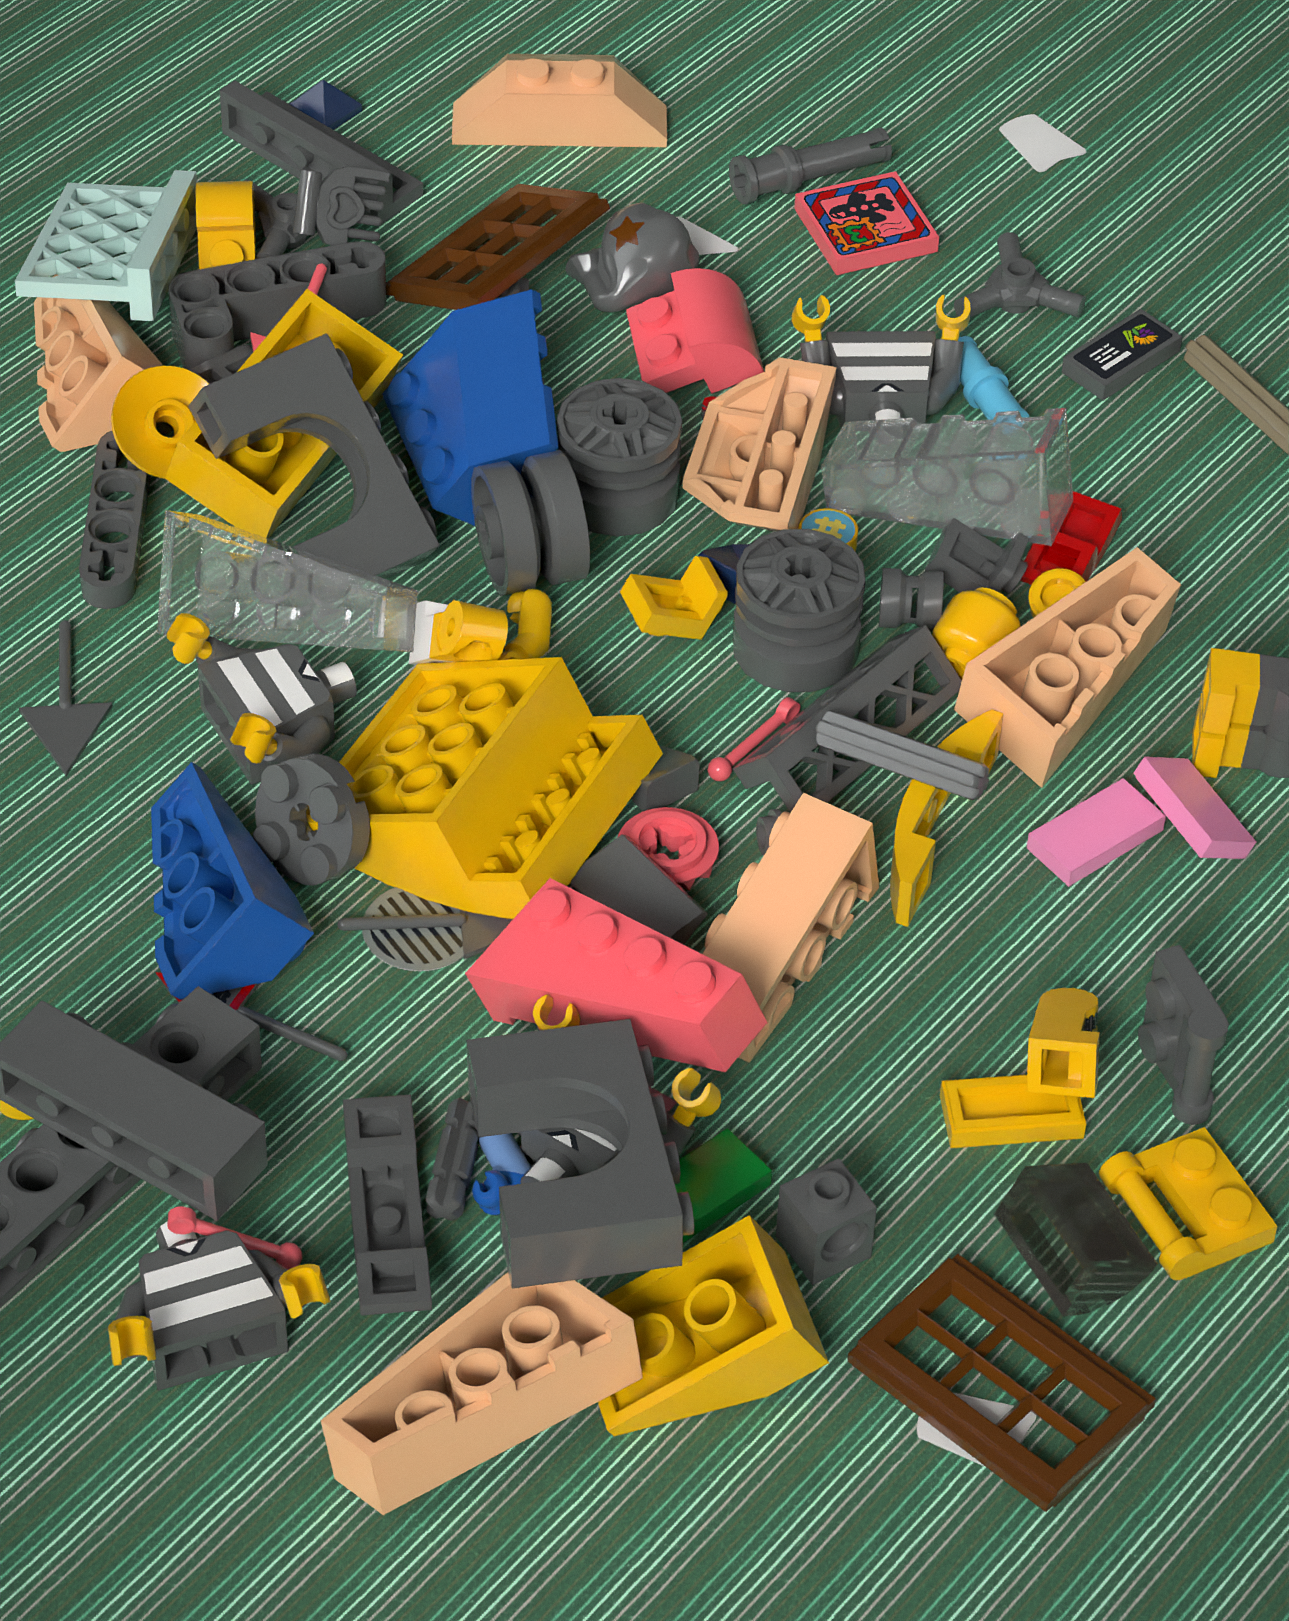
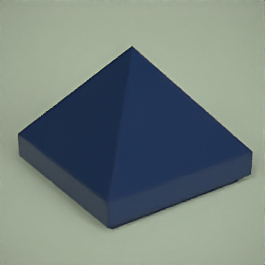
[290,80,362,130]

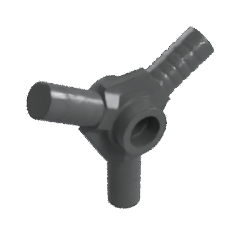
[243,179,316,259]
[954,232,1086,318]

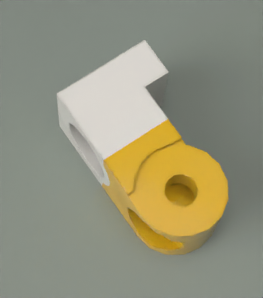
[409,600,508,665]

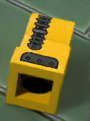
[1027,988,1100,1098]

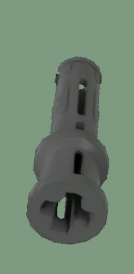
[729,127,892,205]

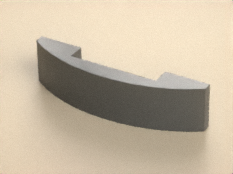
[343,1094,432,1316]

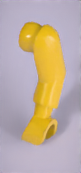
[498,589,552,660]

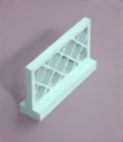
[15,170,197,321]

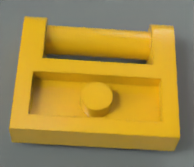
[1099,1127,1277,1280]

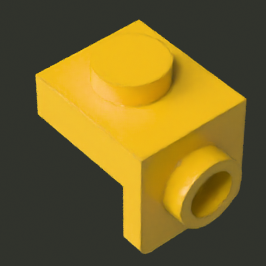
[620,556,727,640]

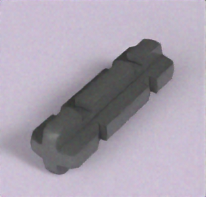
[426,1098,480,1221]

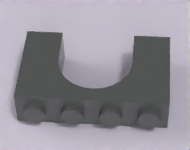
[188,333,440,619]
[466,1019,694,1289]

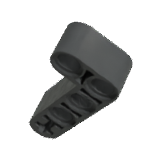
[168,241,387,370]

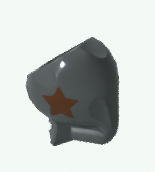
[565,202,700,313]

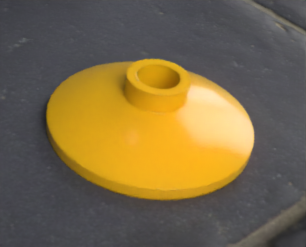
[111,366,209,479]

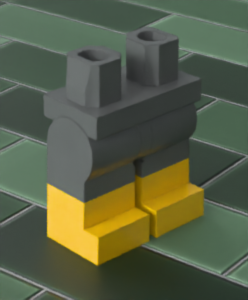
[1192,648,1289,778]

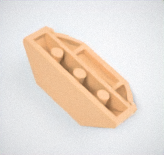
[452,54,667,147]
[682,357,837,531]

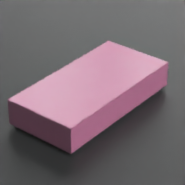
[1134,757,1256,859]
[1027,778,1166,887]

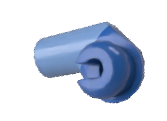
[472,1133,531,1216]

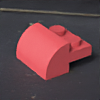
[626,268,764,394]

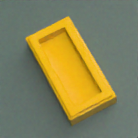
[940,1075,1086,1148]

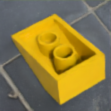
[598,1215,829,1436]

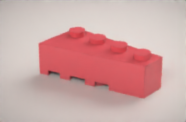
[465,878,767,1072]

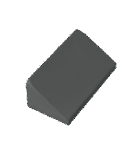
[570,834,708,945]

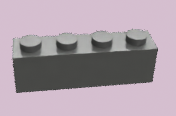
[0,1000,268,1221]

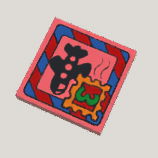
[794,171,939,275]

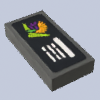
[1062,309,1182,401]

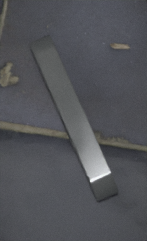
[79,431,151,609]

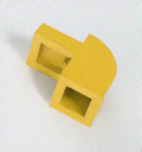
[196,181,256,269]

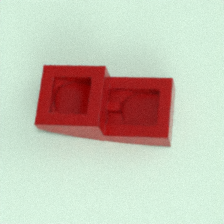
[1020,489,1122,585]

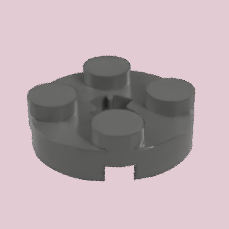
[253,754,370,886]

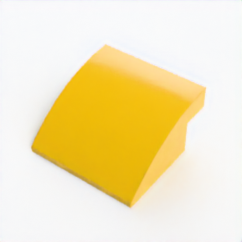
[306,657,663,919]

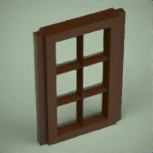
[386,184,610,310]
[847,1254,1156,1512]

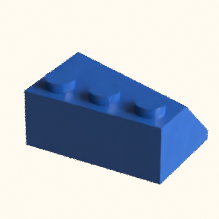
[382,289,559,526]

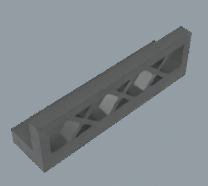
[220,81,423,223]
[733,625,962,813]

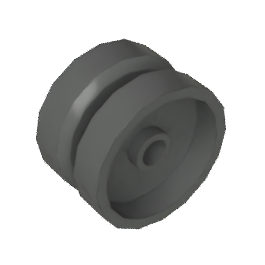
[471,450,590,596]

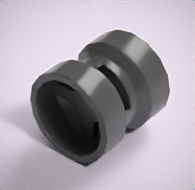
[879,568,944,631]

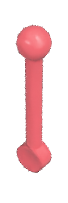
[707,697,801,781]
[167,1207,303,1270]

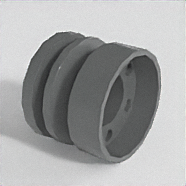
[557,378,682,537]
[732,529,865,692]

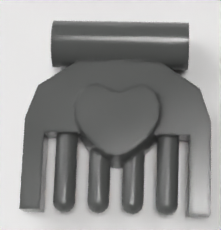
[292,167,390,246]

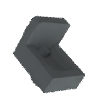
[924,517,1030,594]

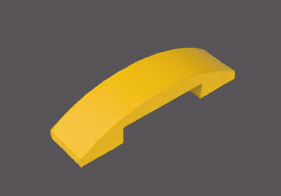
[890,709,1003,927]

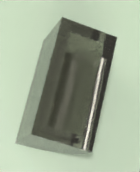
[994,1163,1158,1317]

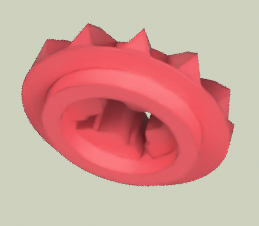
[617,807,719,891]

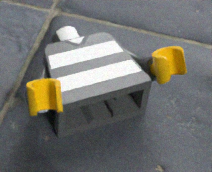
[791,294,971,451]
[166,613,357,785]
[517,994,721,1184]
[108,1222,331,1391]

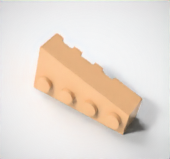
[954,547,1181,788]

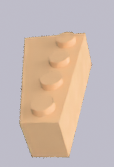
[703,793,879,1063]
[321,1272,643,1515]

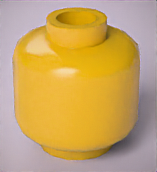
[932,587,1021,680]

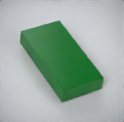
[675,1128,772,1243]

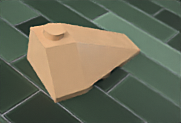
[34,267,163,452]

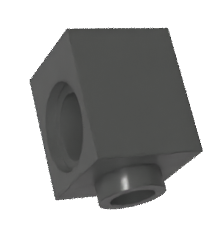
[776,1158,877,1285]

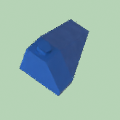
[151,762,314,1000]

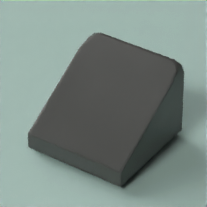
[631,746,700,811]

